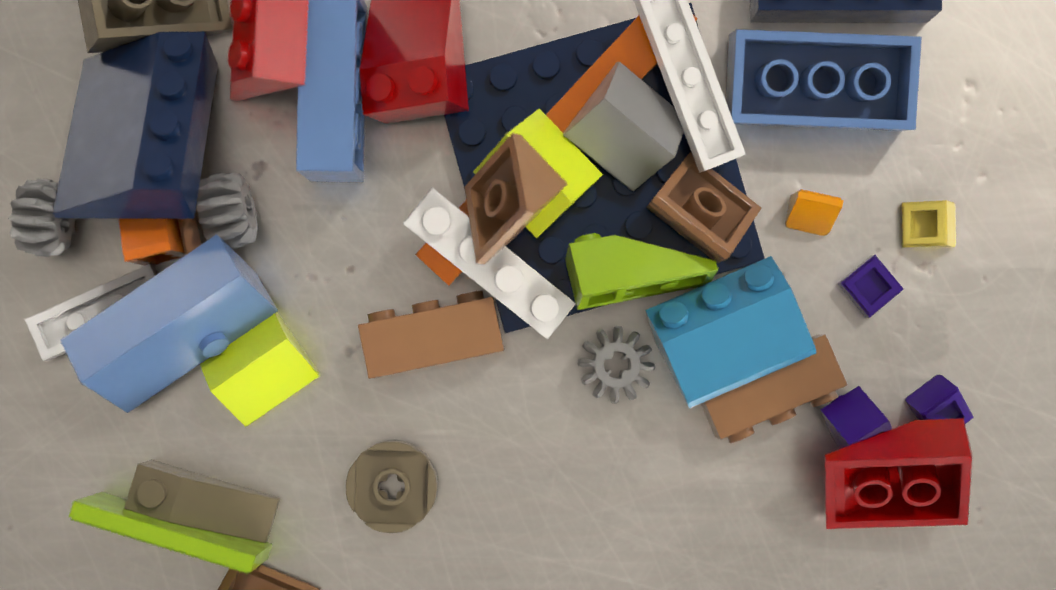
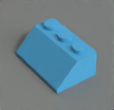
[645,256,817,408]

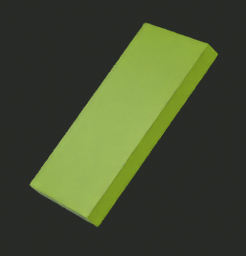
[69,492,272,574]

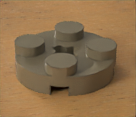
[346,441,438,533]

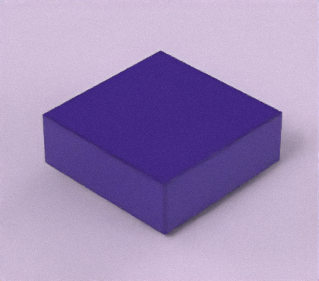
[838,255,904,318]

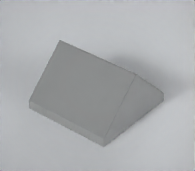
[563,62,684,191]

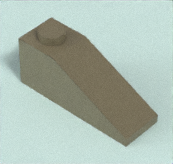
[124,460,280,543]

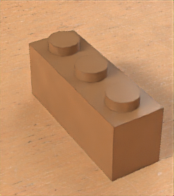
[358,290,505,379]
[701,334,847,443]

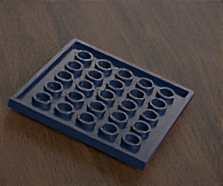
[444,3,765,334]

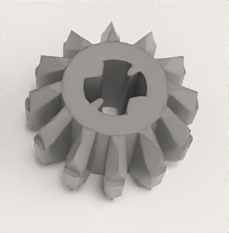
[196,172,259,249]
[8,179,77,257]
[578,326,655,404]

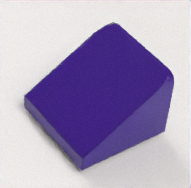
[905,374,974,424]

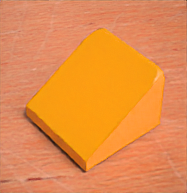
[785,189,844,236]

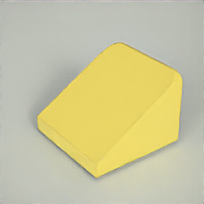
[902,200,956,248]

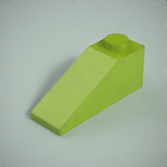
[565,233,718,310]

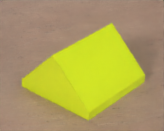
[473,108,603,239]
[200,312,321,427]

